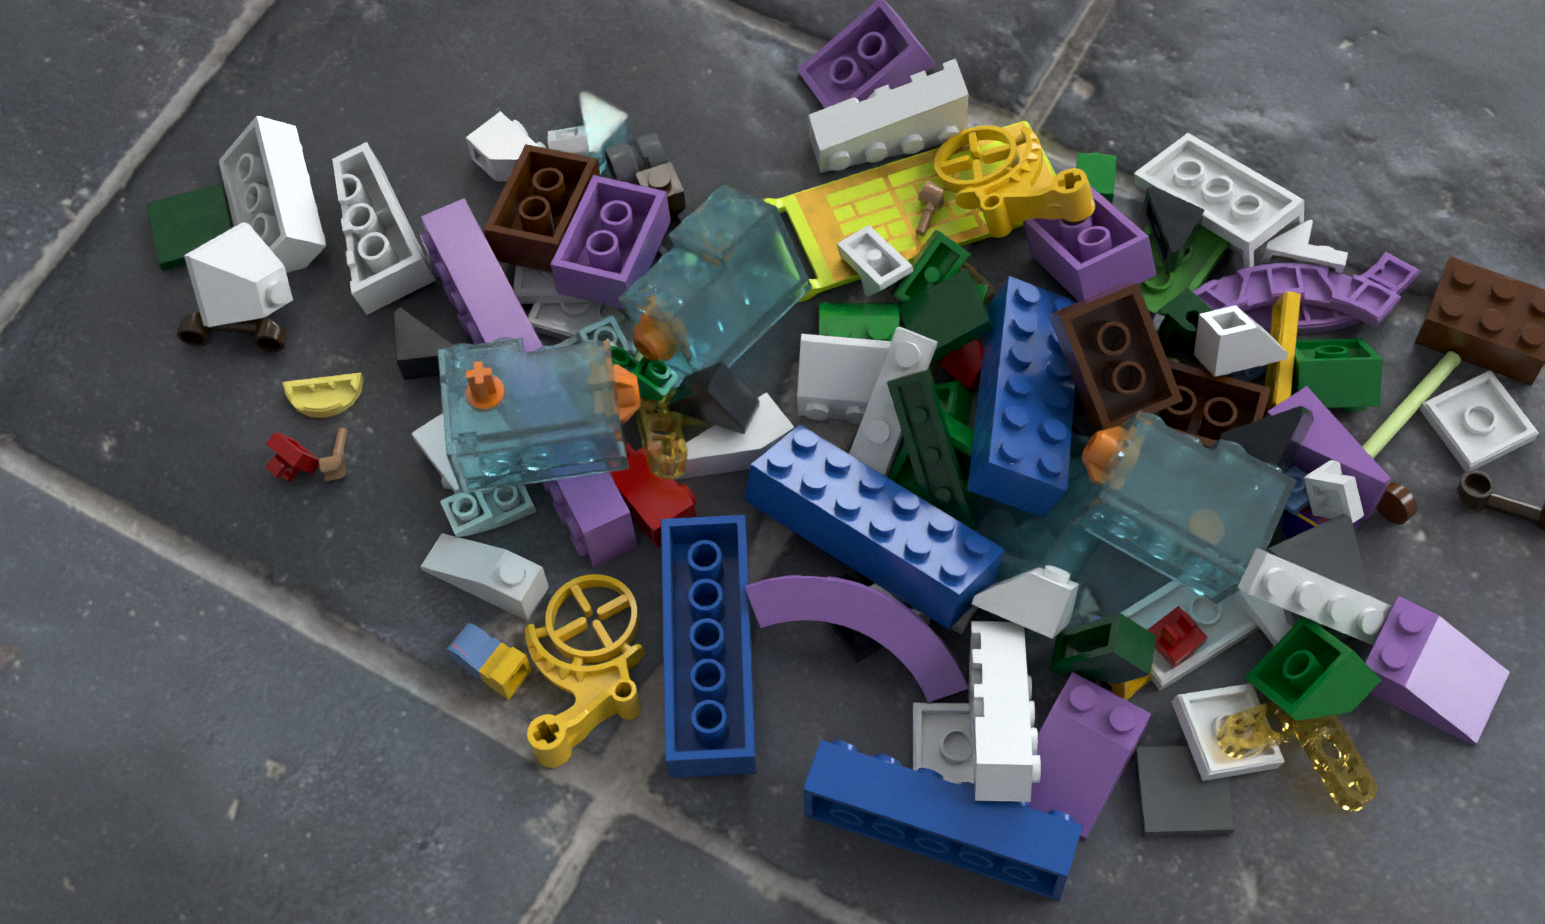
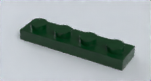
[887,368,978,531]

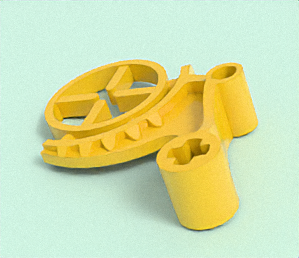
[934,125,1095,238]
[525,574,645,768]

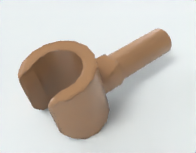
[916,181,944,236]
[319,428,348,482]

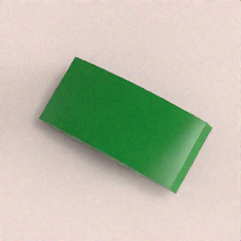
[585,339,680,401]

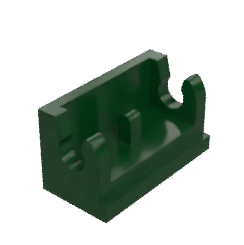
[1158,288,1213,365]

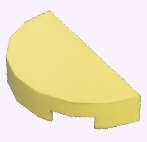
[282,372,364,418]

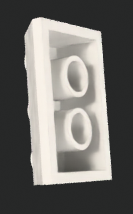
[797,334,891,424]

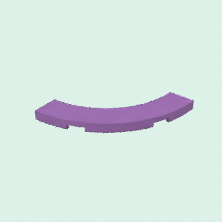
[1221,252,1420,335]
[1193,263,1401,329]
[745,575,969,703]

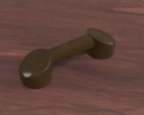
[177,312,287,352]
[1457,470,1545,531]

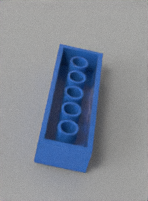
[967,276,1077,518]
[744,425,1005,630]
[661,515,757,778]
[803,740,1083,901]

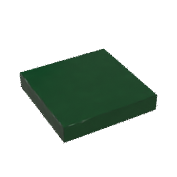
[147,183,232,271]
[898,268,994,364]

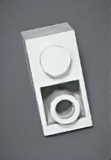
[466,111,547,181]
[1194,306,1288,377]

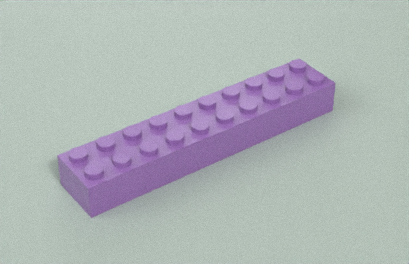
[420,198,638,568]

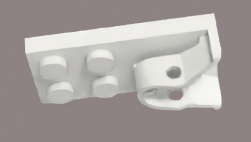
[1134,133,1304,268]

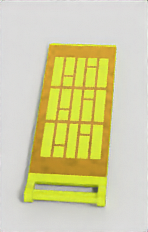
[763,121,1056,303]

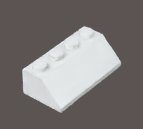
[219,116,326,273]

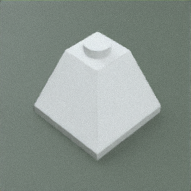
[184,222,293,327]
[971,565,1079,639]

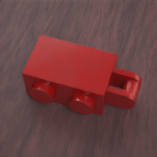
[600,439,697,549]

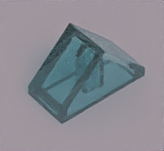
[579,92,632,174]

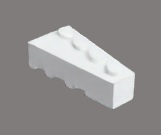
[808,58,969,173]
[332,142,436,315]
[968,621,1041,802]

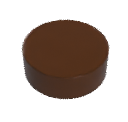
[1377,482,1417,525]

